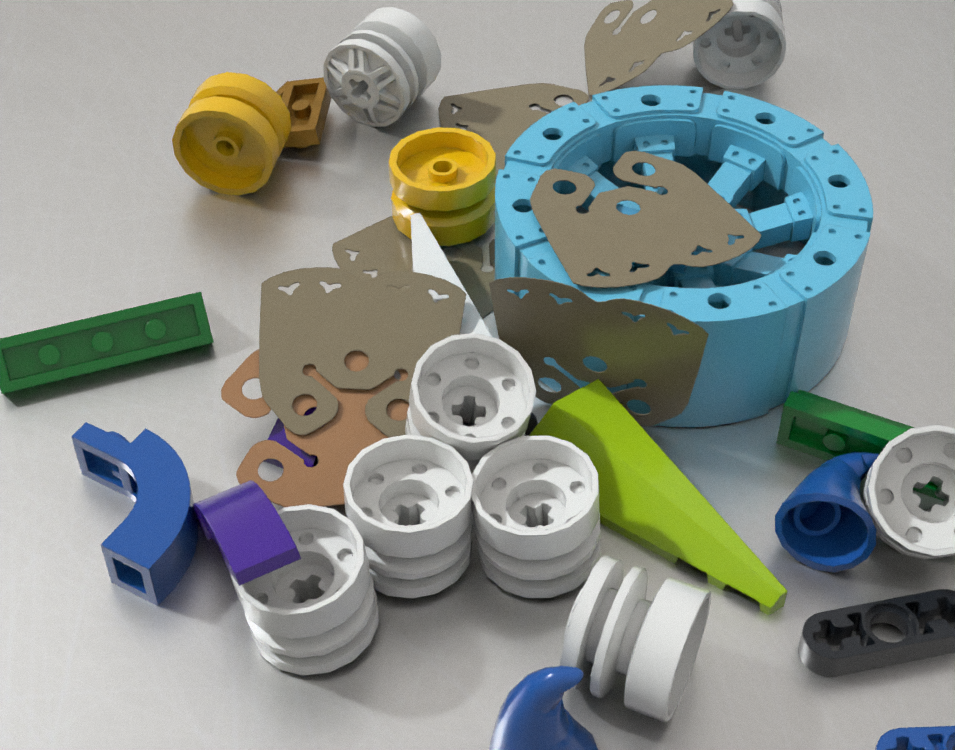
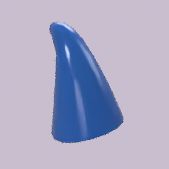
[775,452,880,573]
[489,666,598,750]

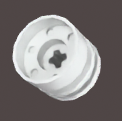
[692,0,786,89]
[323,7,441,127]
[405,333,536,474]
[863,424,955,560]
[343,435,474,599]
[471,435,601,598]
[231,504,379,676]
[560,555,712,723]

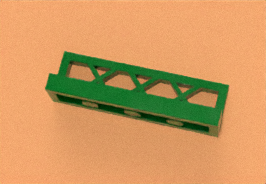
[0,292,214,394]
[776,389,943,501]

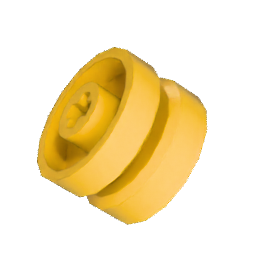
[172,72,291,196]
[388,127,496,246]

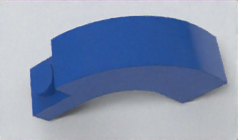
[71,422,198,606]

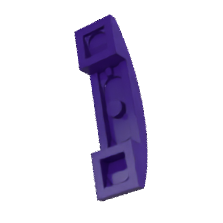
[193,480,301,586]

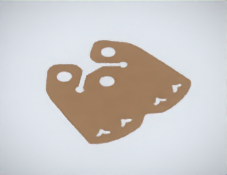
[221,349,409,507]

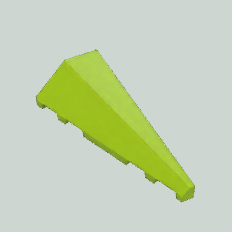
[529,379,787,615]

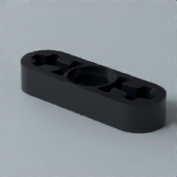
[798,589,955,677]

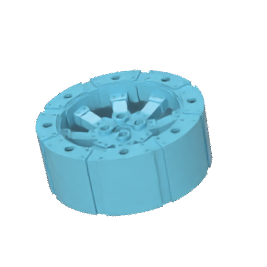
[495,85,873,427]

